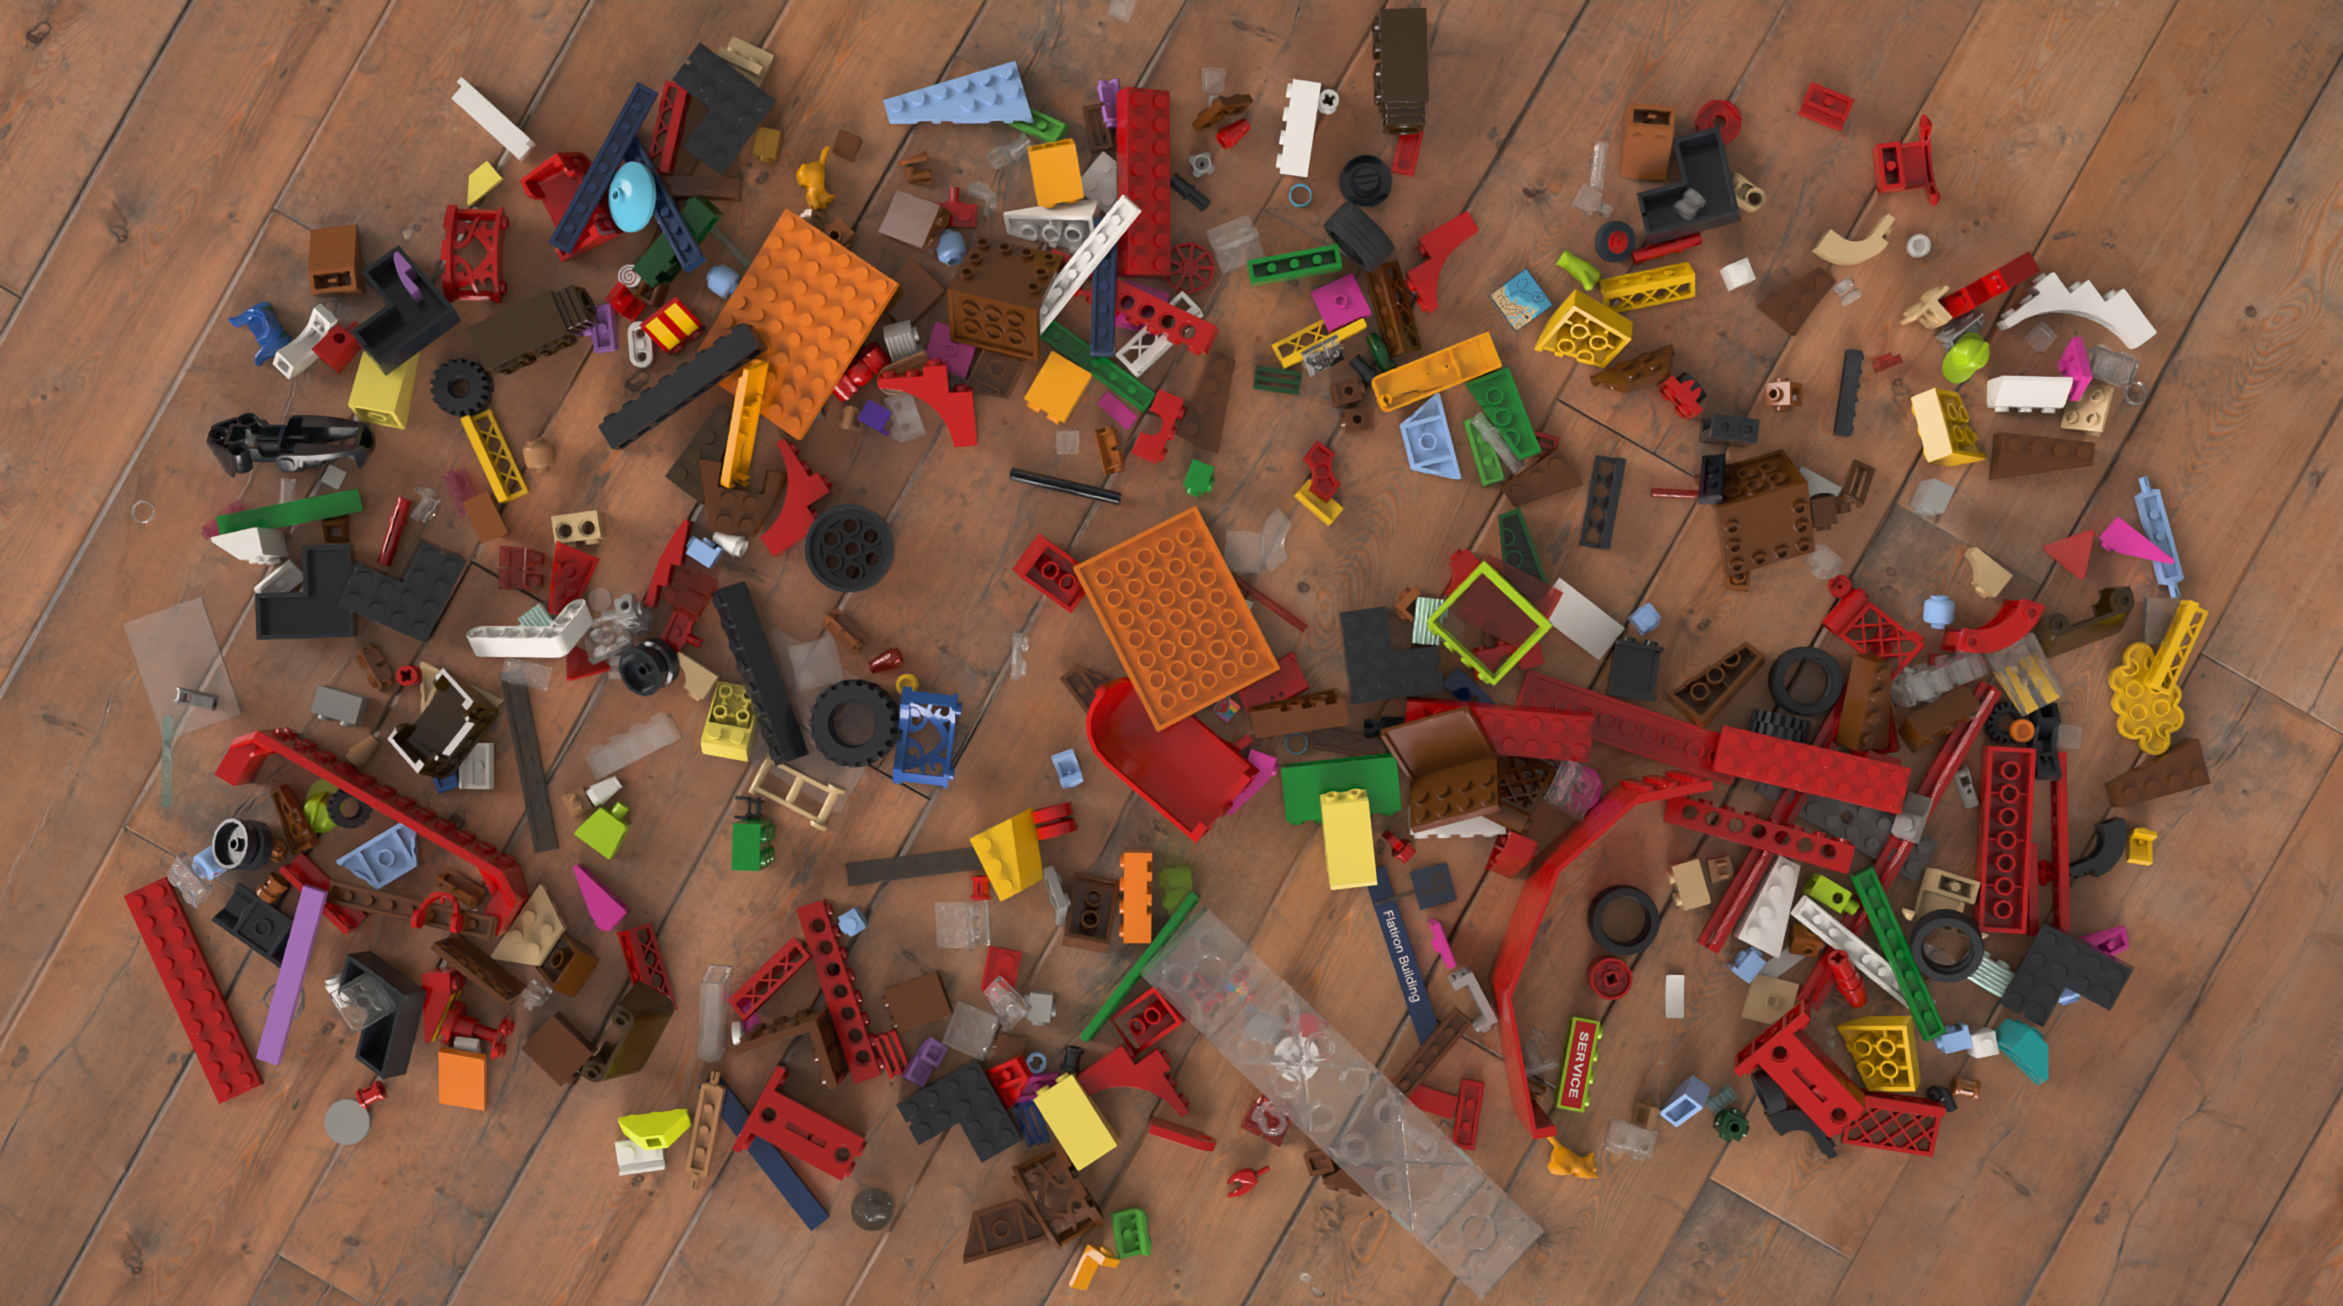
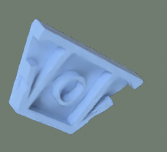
[1399,393,1461,480]
[336,823,420,889]

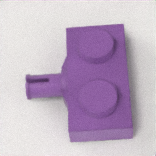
[582,304,619,353]

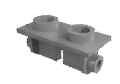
[1935,310,1985,352]

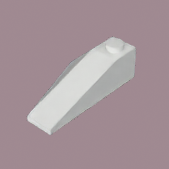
[1003,200,1101,254]

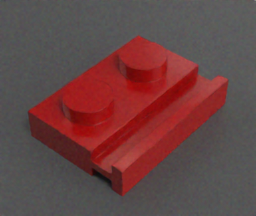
[1797,82,1855,132]
[980,945,1022,997]

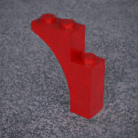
[1404,210,1479,315]
[1938,251,2040,320]

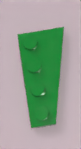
[1465,367,1541,461]

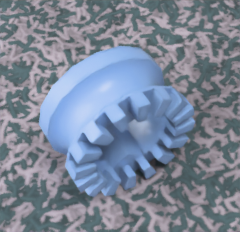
[1026,1051,1047,1073]

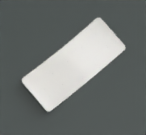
[1665,975,1685,1018]

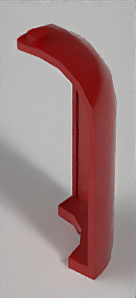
[1086,677,1260,843]

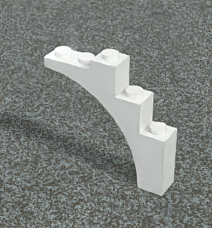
[1996,272,2157,349]

